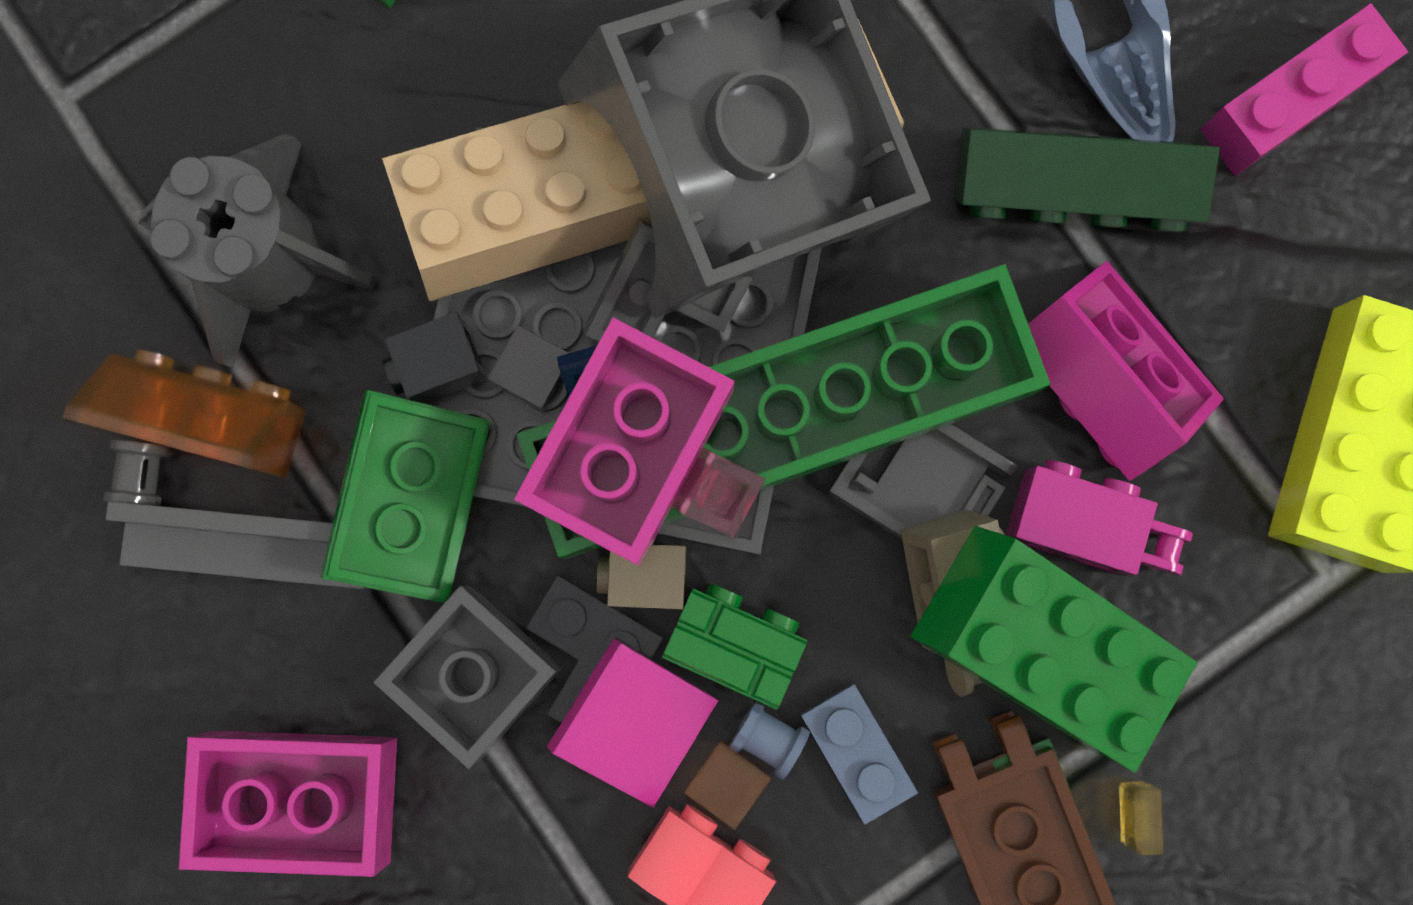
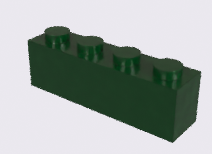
[955,127,1220,231]

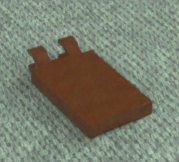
[932,710,1116,905]

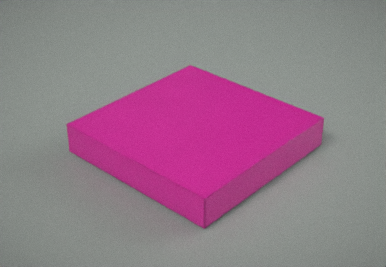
[547,638,718,808]

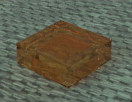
[684,740,771,830]

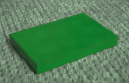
[320,390,491,603]

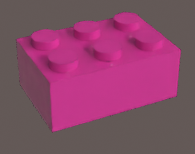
[514,317,735,566]
[179,730,397,877]

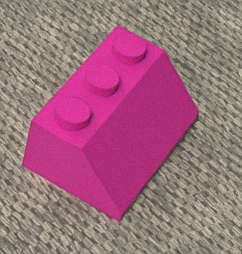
[1028,261,1224,481]

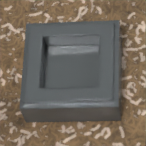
[487,325,568,411]

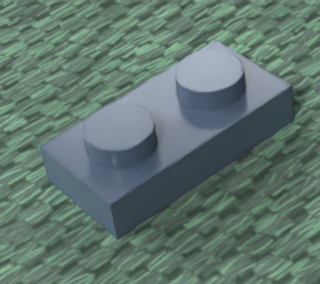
[800,683,918,825]

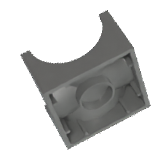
[557,0,931,319]

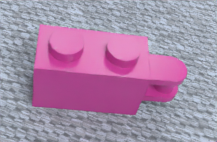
[1005,460,1193,576]

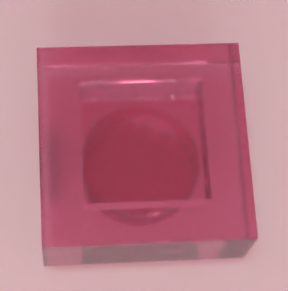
[672,447,765,538]

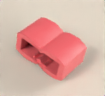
[628,804,776,905]

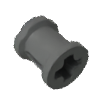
[102,440,169,506]

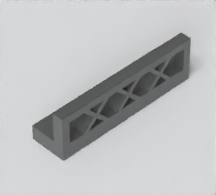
[106,501,369,589]

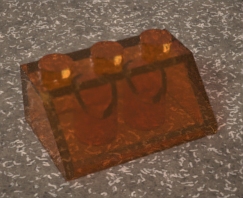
[62,349,306,478]

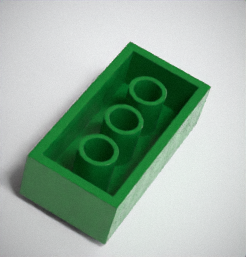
[910,525,1198,773]

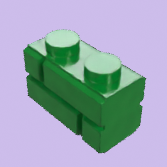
[662,582,808,710]

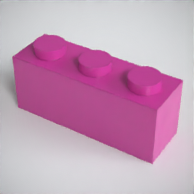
[1200,4,1408,176]

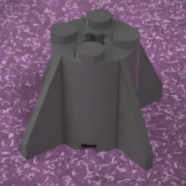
[138,134,377,369]

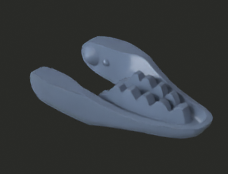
[1049,0,1176,142]

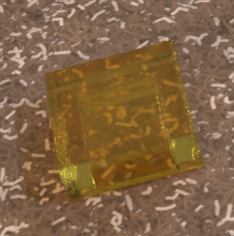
[1119,781,1163,855]

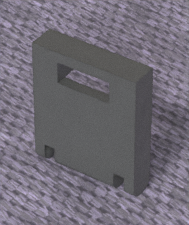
[828,424,1017,540]

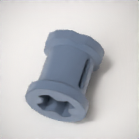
[728,700,810,780]

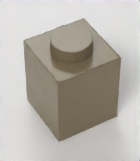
[597,545,687,609]

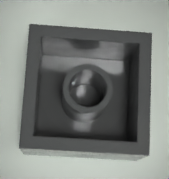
[373,586,563,769]

